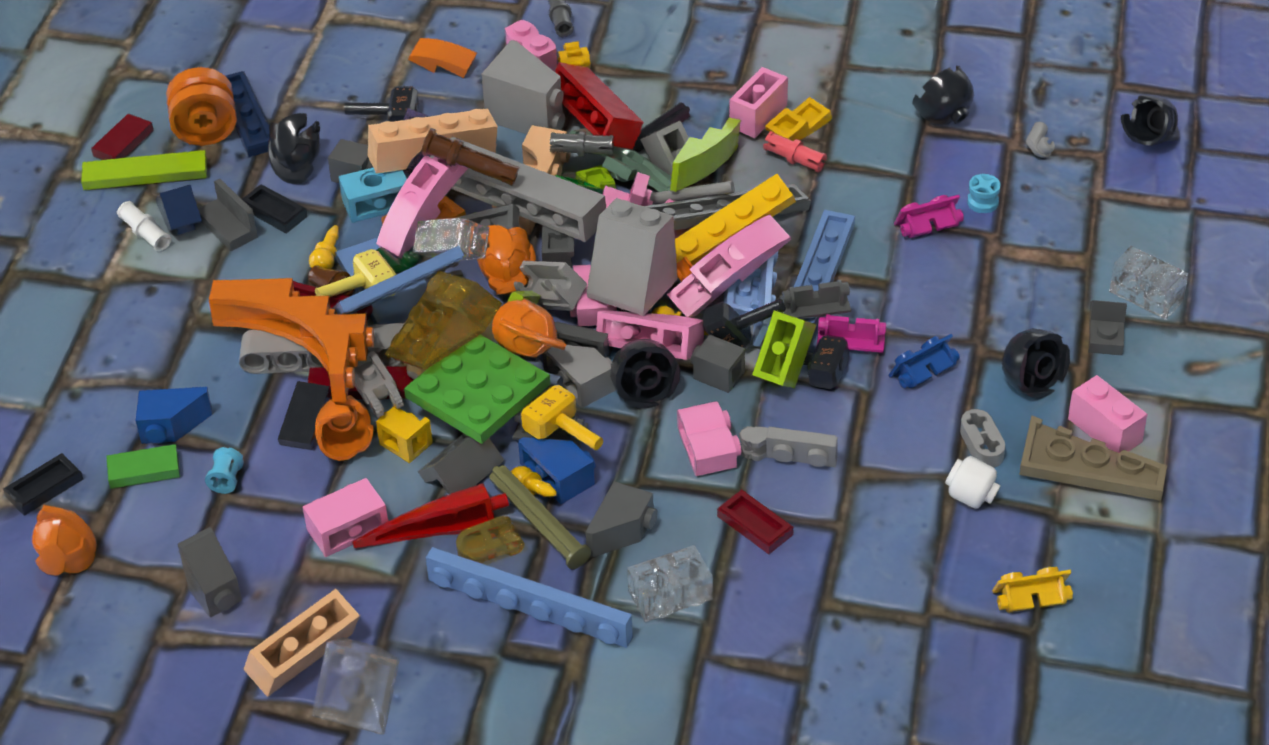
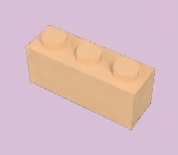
[243,589,360,697]

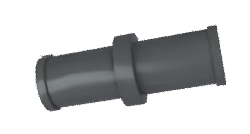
[548,0,573,37]
[550,131,614,156]

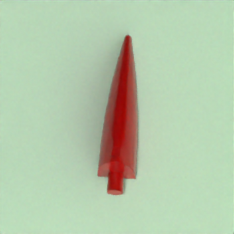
[352,483,509,548]

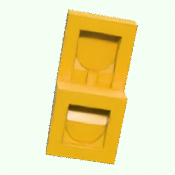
[765,97,832,141]

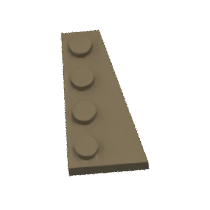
[1019,415,1167,501]

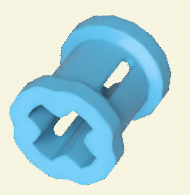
[205,447,244,494]

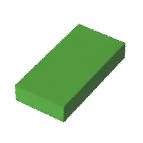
[106,444,180,489]

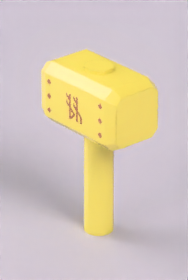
[315,249,397,299]

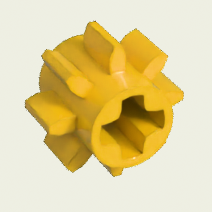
[557,41,591,69]

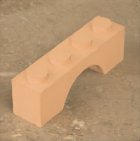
[368,108,498,174]
[492,125,571,235]

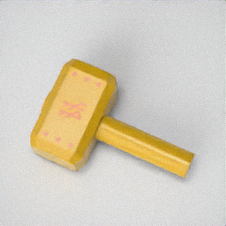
[521,385,603,450]

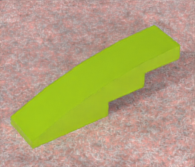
[670,117,741,192]

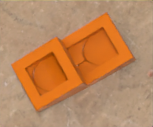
[408,38,477,78]

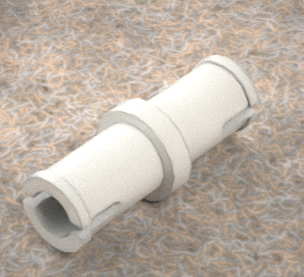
[117,201,171,252]

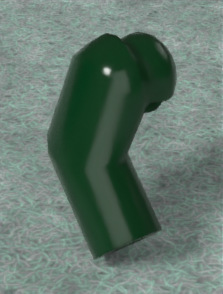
[376,247,420,274]

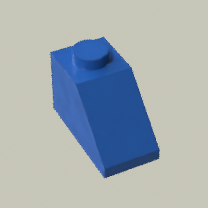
[135,387,212,444]
[518,437,596,504]

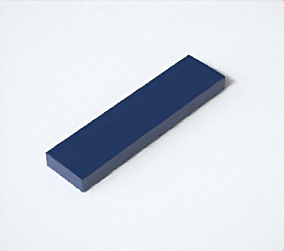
[226,71,269,157]

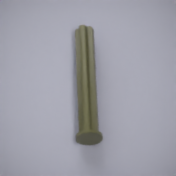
[489,465,591,570]

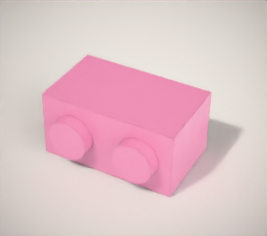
[729,67,788,138]
[1068,375,1148,453]
[302,478,388,557]

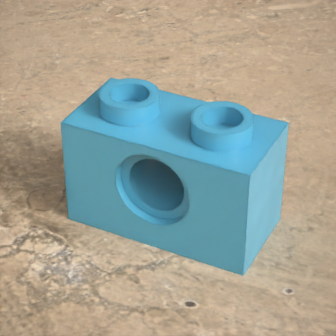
[338,168,407,223]

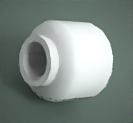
[945,456,1001,509]

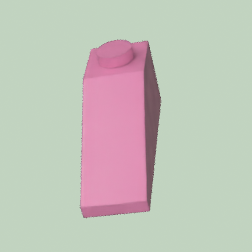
[596,310,704,360]

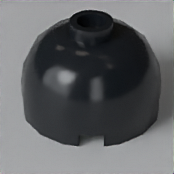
[912,66,974,125]
[1002,328,1070,398]
[610,339,680,409]

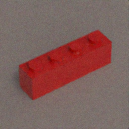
[555,62,644,149]

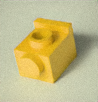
[376,406,433,463]

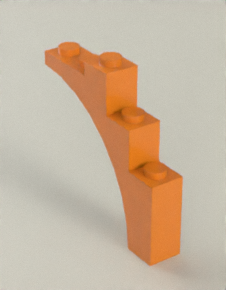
[209,278,374,402]

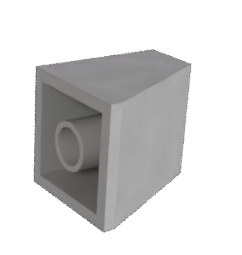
[482,40,565,134]
[587,198,678,316]

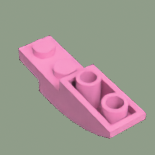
[376,156,468,259]
[667,214,791,318]

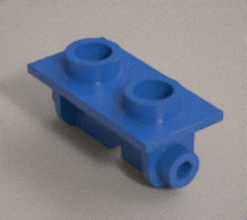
[888,334,960,388]

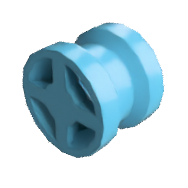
[967,174,1001,213]

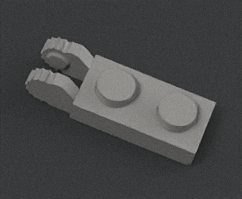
[354,351,404,418]
[739,426,838,468]

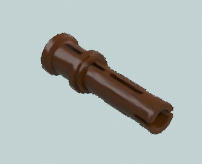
[421,128,520,186]

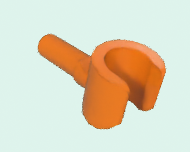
[677,256,693,282]

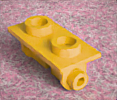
[992,567,1073,613]

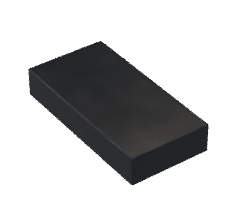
[242,184,308,233]
[278,381,331,450]
[3,453,83,516]

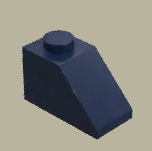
[155,185,202,235]

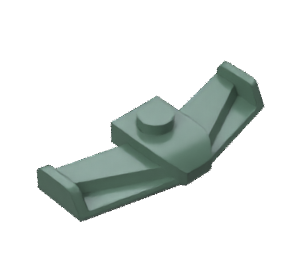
[569,128,671,192]

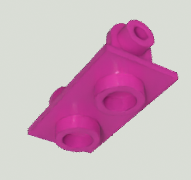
[894,195,964,238]
[817,314,886,353]

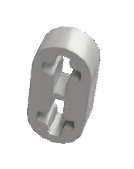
[960,409,1006,468]

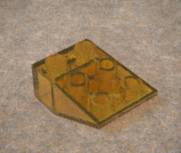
[385,271,502,370]

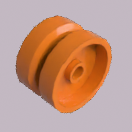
[166,67,237,146]

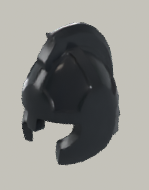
[1121,94,1180,146]
[268,113,320,184]

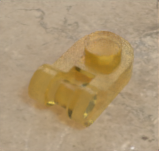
[456,516,525,563]

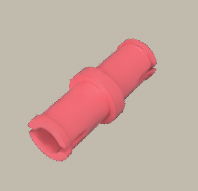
[763,131,827,172]

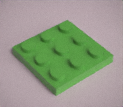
[404,330,551,444]

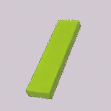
[81,150,207,190]

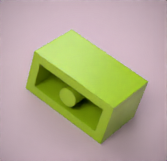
[752,310,817,388]

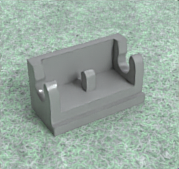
[514,261,587,311]

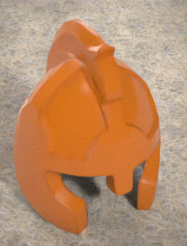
[476,225,536,295]
[492,298,567,358]
[315,395,374,461]
[32,504,97,576]

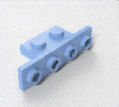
[724,251,778,347]

